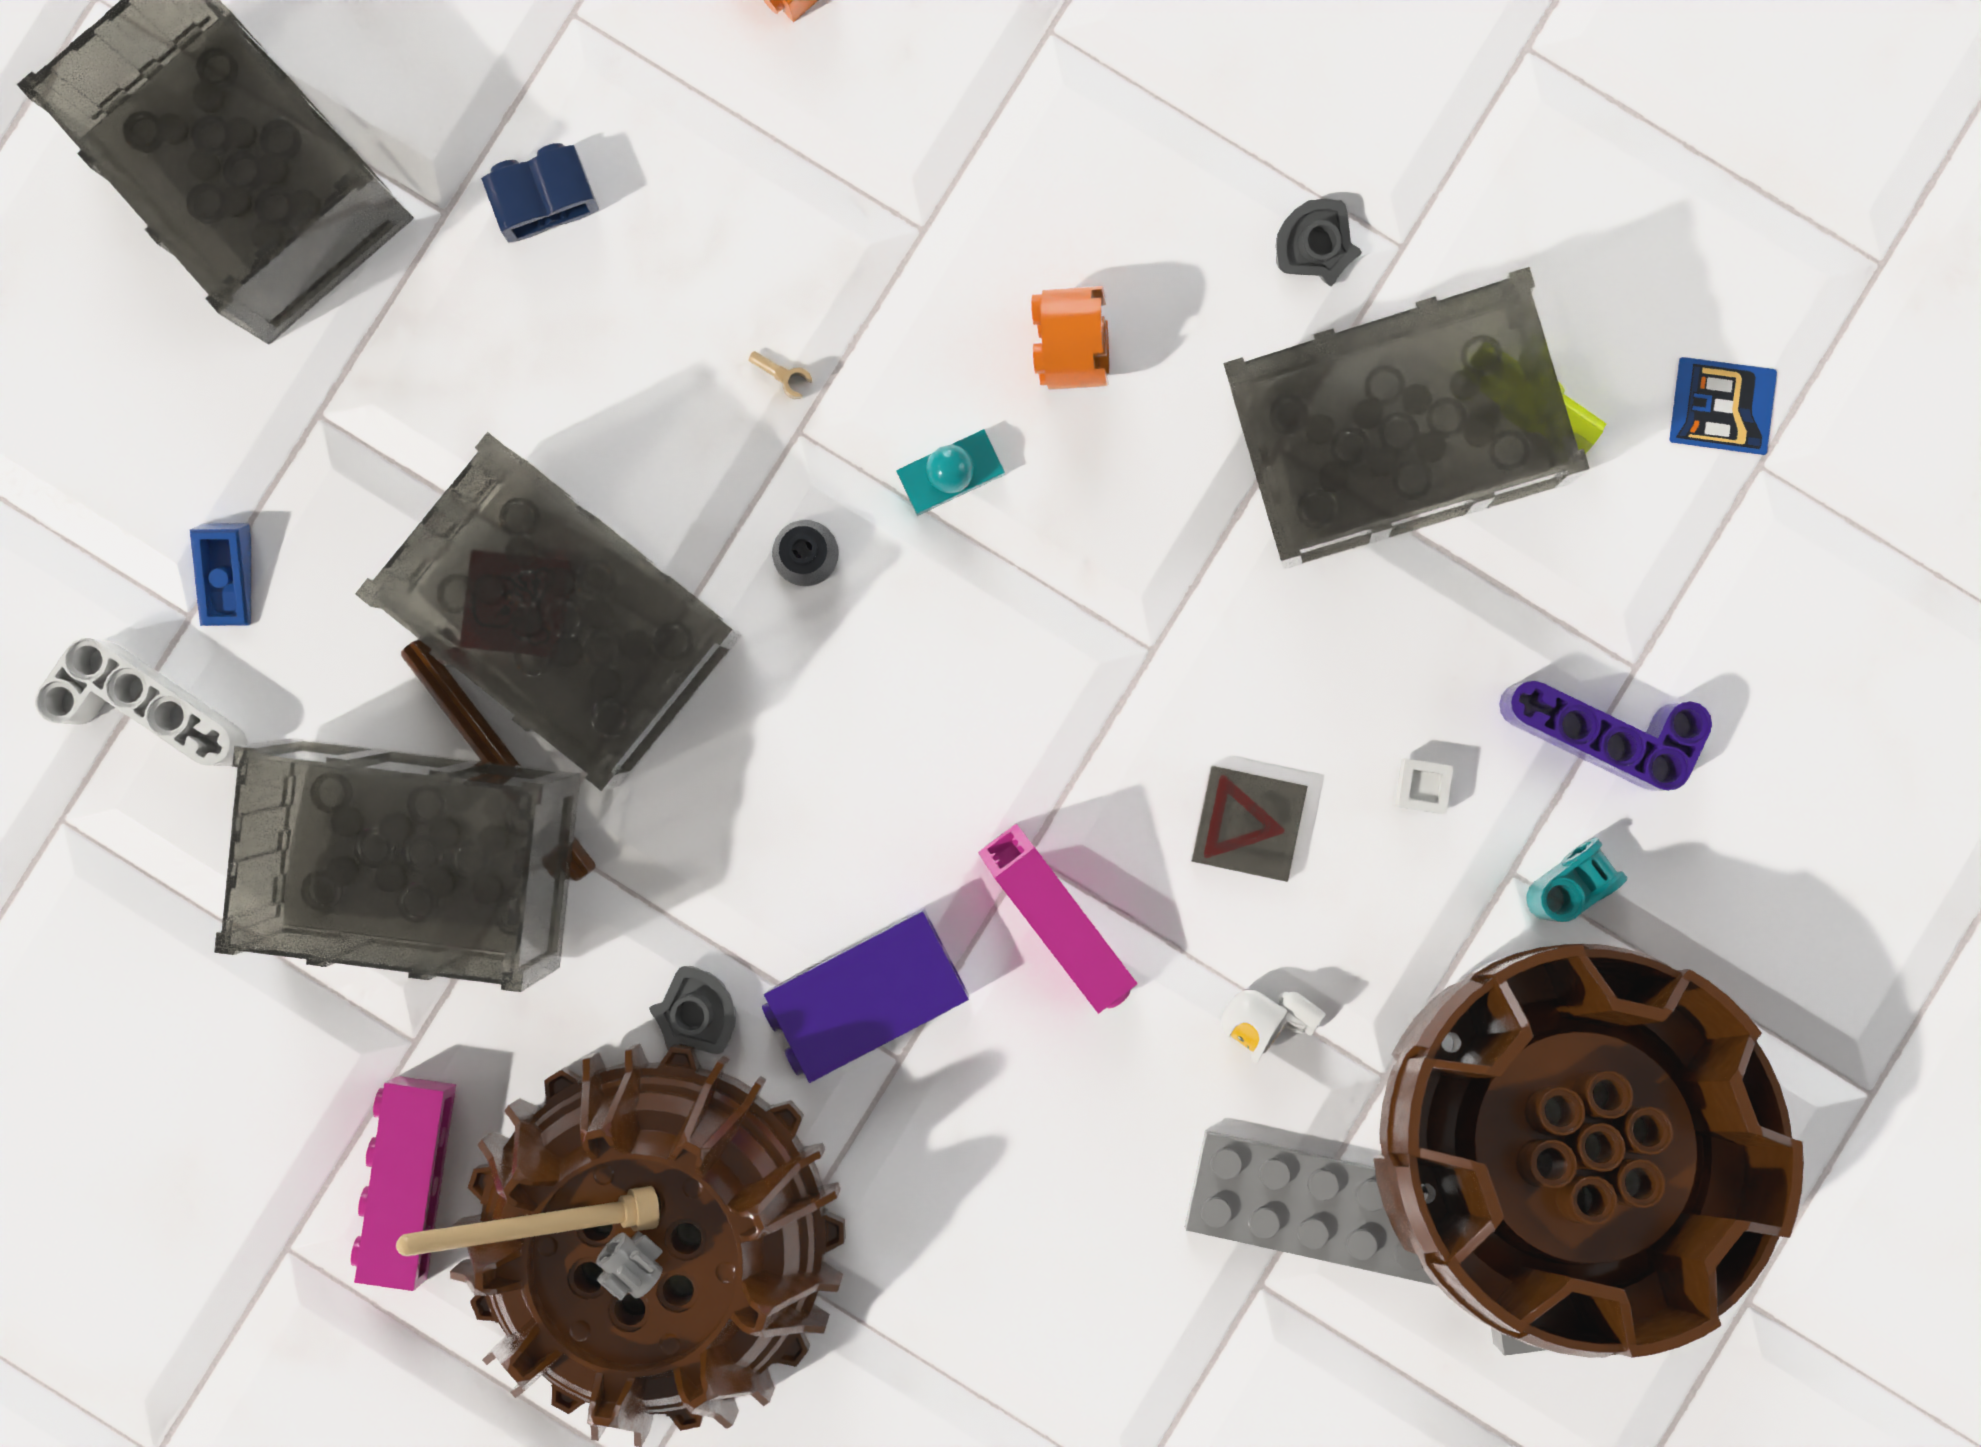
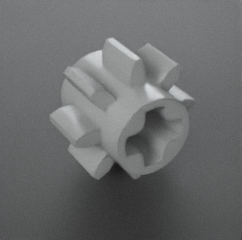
[596,1231,663,1300]

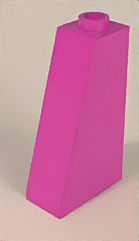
[978,823,1138,1014]

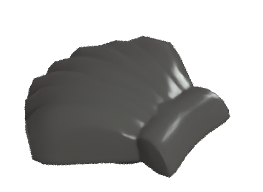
[1275,199,1362,287]
[649,966,736,1054]

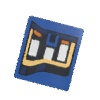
[1669,357,1777,455]

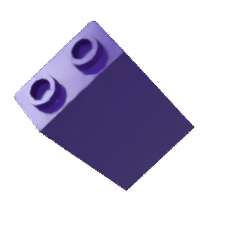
[762,908,970,1084]

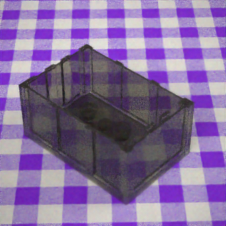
[16,0,414,345]
[1223,266,1590,570]
[355,432,743,791]
[214,738,581,992]

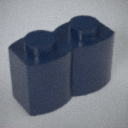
[481,143,600,243]

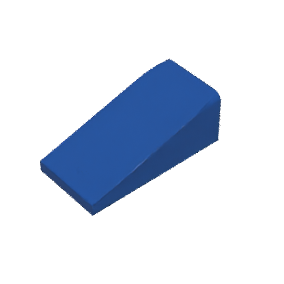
[189,523,251,626]

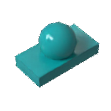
[896,429,1005,516]

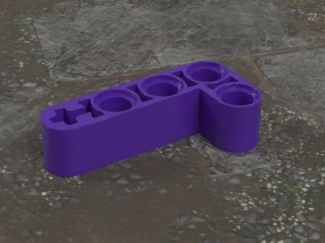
[1499,681,1712,791]

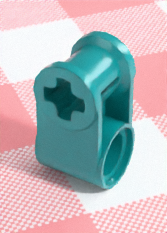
[1526,837,1628,922]

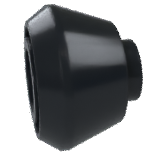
[772,520,839,587]

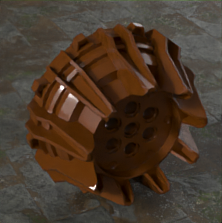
[450,1043,846,1447]

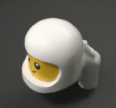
[1221,990,1326,1063]

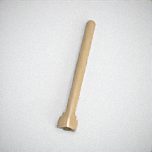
[396,1186,659,1256]

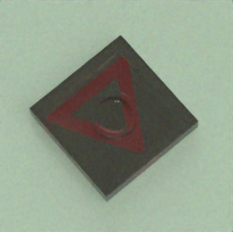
[1190,766,1308,882]

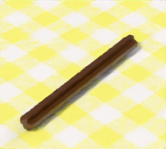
[401,639,596,881]

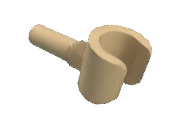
[748,351,812,399]

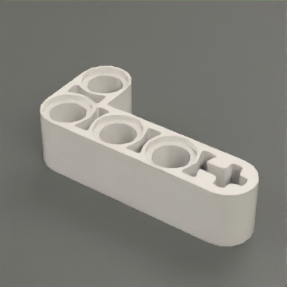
[35,638,248,766]

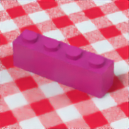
[350,1076,457,1291]

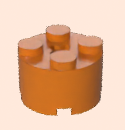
[1031,286,1110,390]

